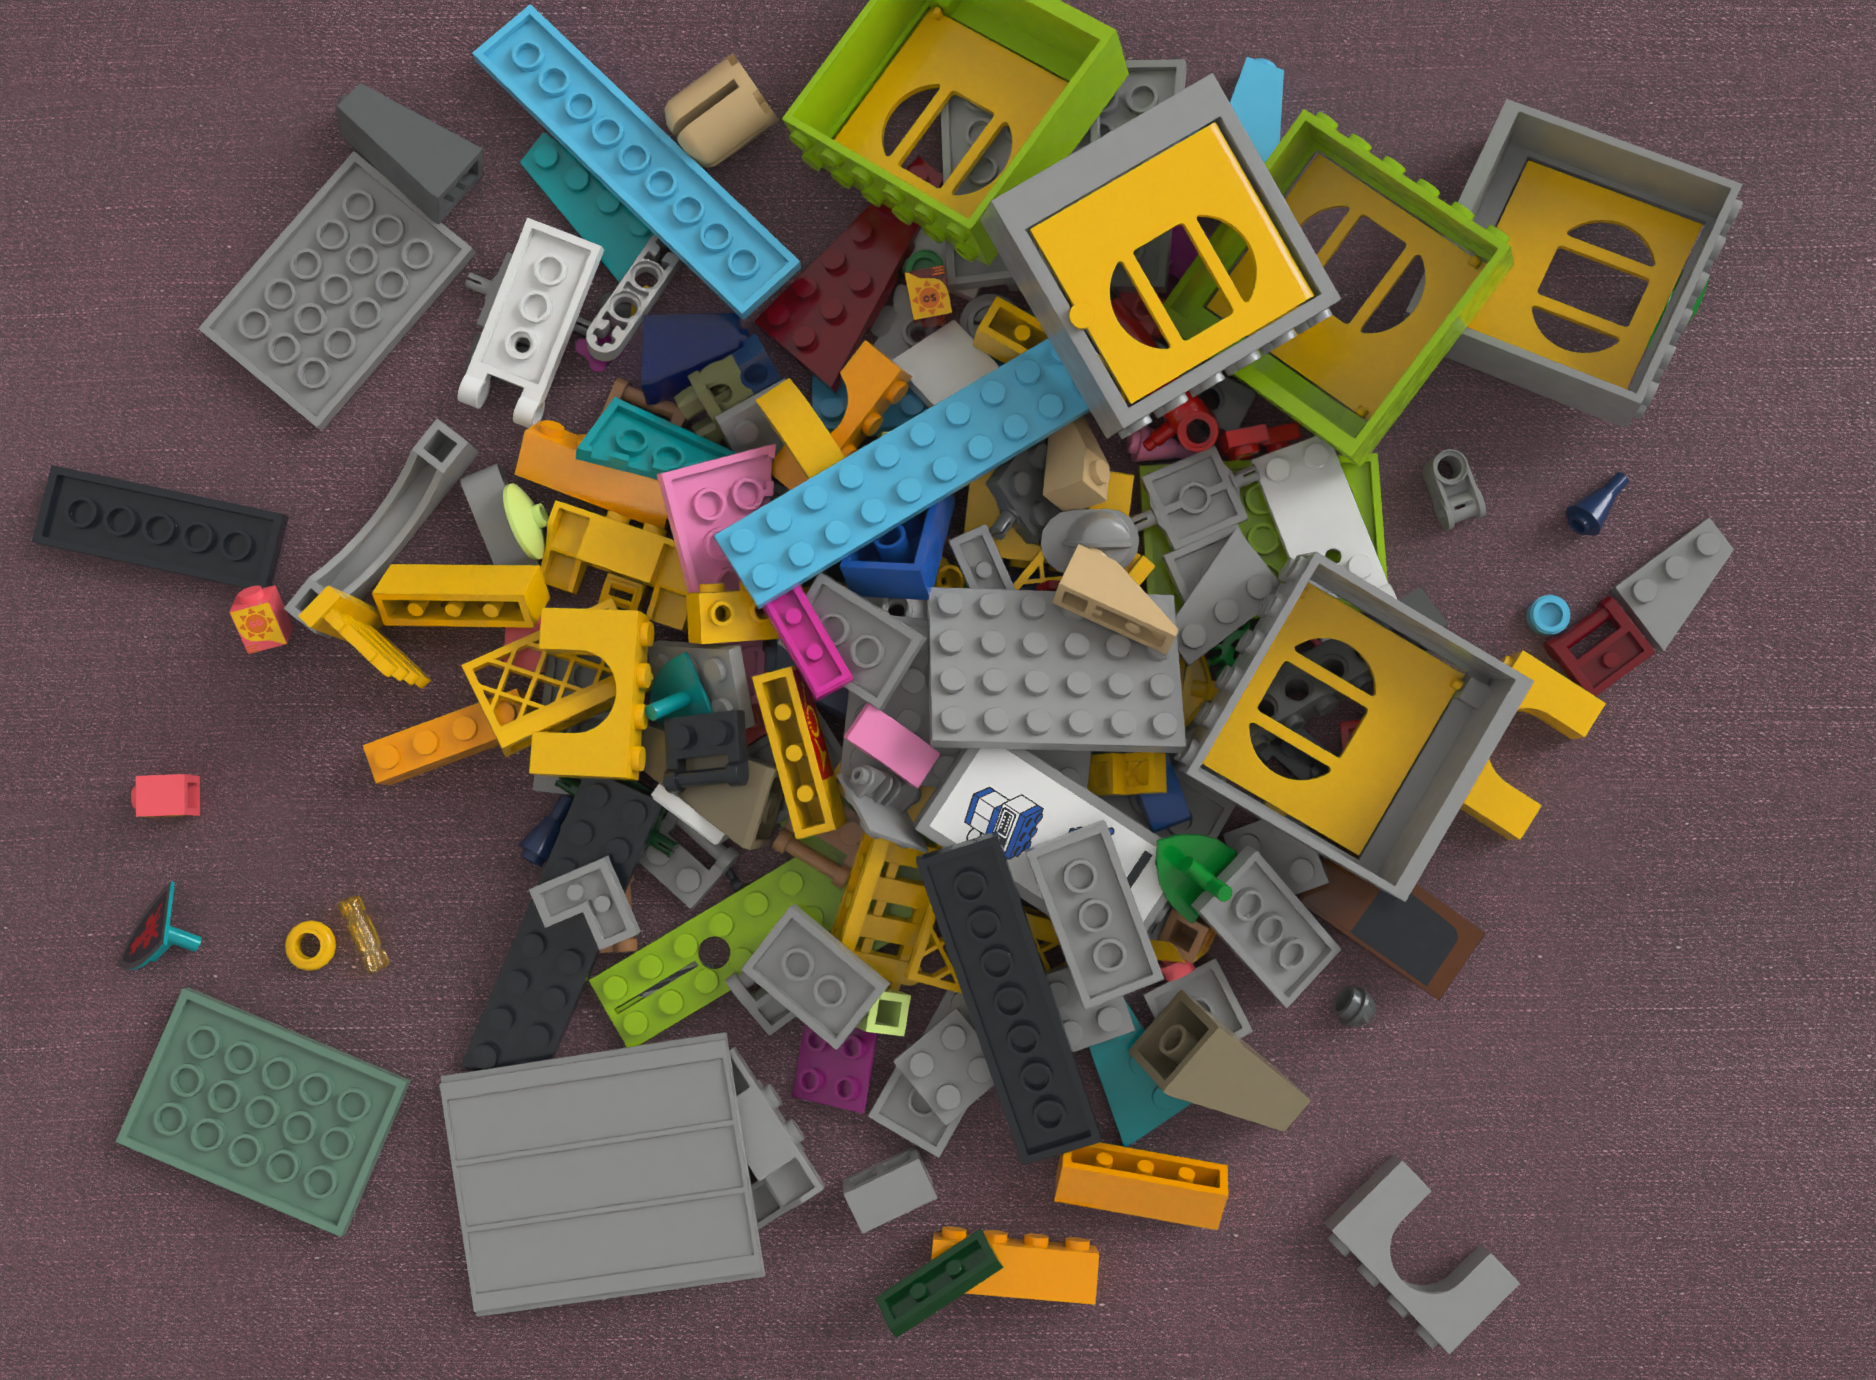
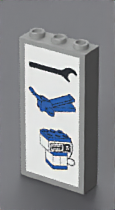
[913,748,1170,931]

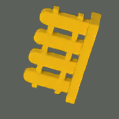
[298,585,431,689]
[831,832,943,991]

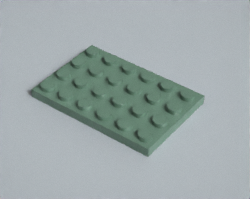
[116,987,411,1237]

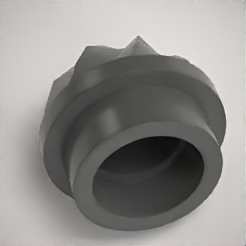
[1333,986,1376,1028]

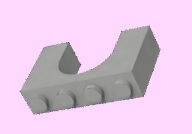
[1324,1155,1520,1354]

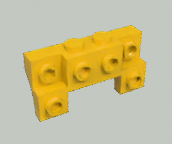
[540,500,688,633]

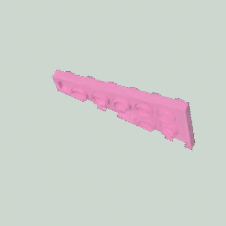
[657,444,776,705]

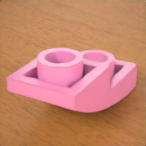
[844,703,941,788]

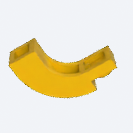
[755,378,845,480]

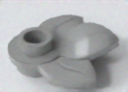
[869,284,937,359]

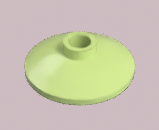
[503,483,549,561]

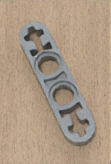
[586,234,683,361]

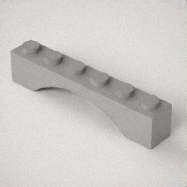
[284,418,480,639]

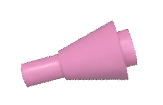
[1126,425,1199,462]

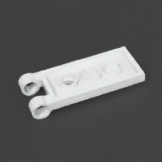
[458,217,604,428]
[1251,436,1397,642]

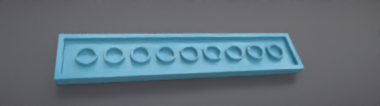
[472,4,801,320]
[714,339,1090,609]

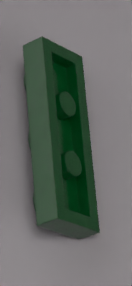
[875,1228,1004,1338]

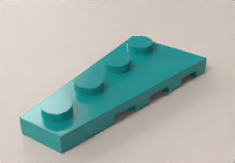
[520,132,654,283]
[576,397,736,480]
[1089,1001,1192,1147]

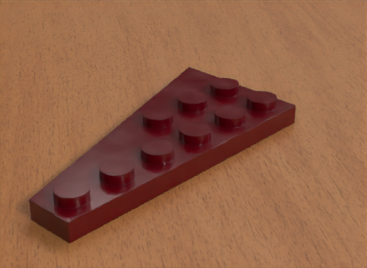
[754,157,943,394]

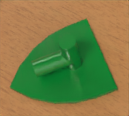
[1155,834,1238,924]

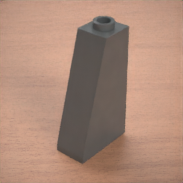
[336,83,483,224]

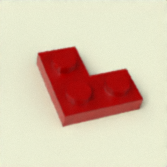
[1213,422,1301,462]

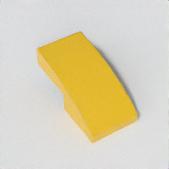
[1087,752,1167,797]

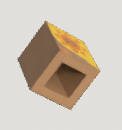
[1158,908,1216,964]

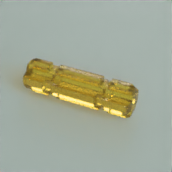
[338,895,390,973]

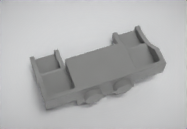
[729,1046,825,1230]

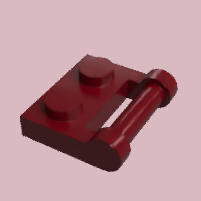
[1543,596,1655,697]

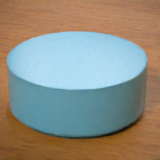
[1526,595,1570,636]

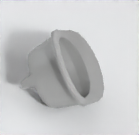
[1041,509,1139,573]

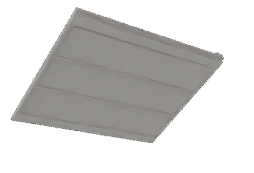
[439,1032,765,1317]

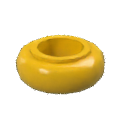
[285,920,336,971]

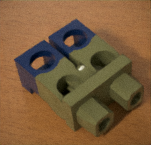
[674,333,782,449]

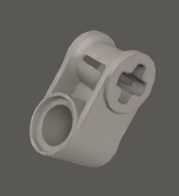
[1422,449,1486,531]

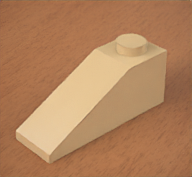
[1043,415,1110,512]
[1052,544,1179,655]

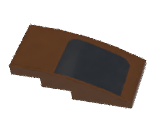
[1298,843,1485,1001]

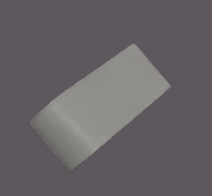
[460,463,541,566]

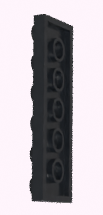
[32,465,289,589]

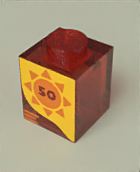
[904,265,953,329]

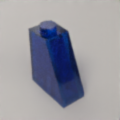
[641,313,750,405]

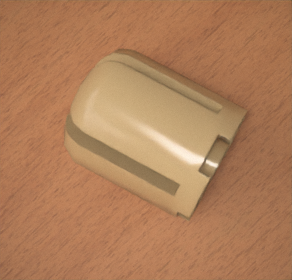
[664,53,779,168]

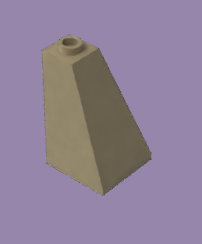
[641,725,784,850]
[1128,989,1311,1132]

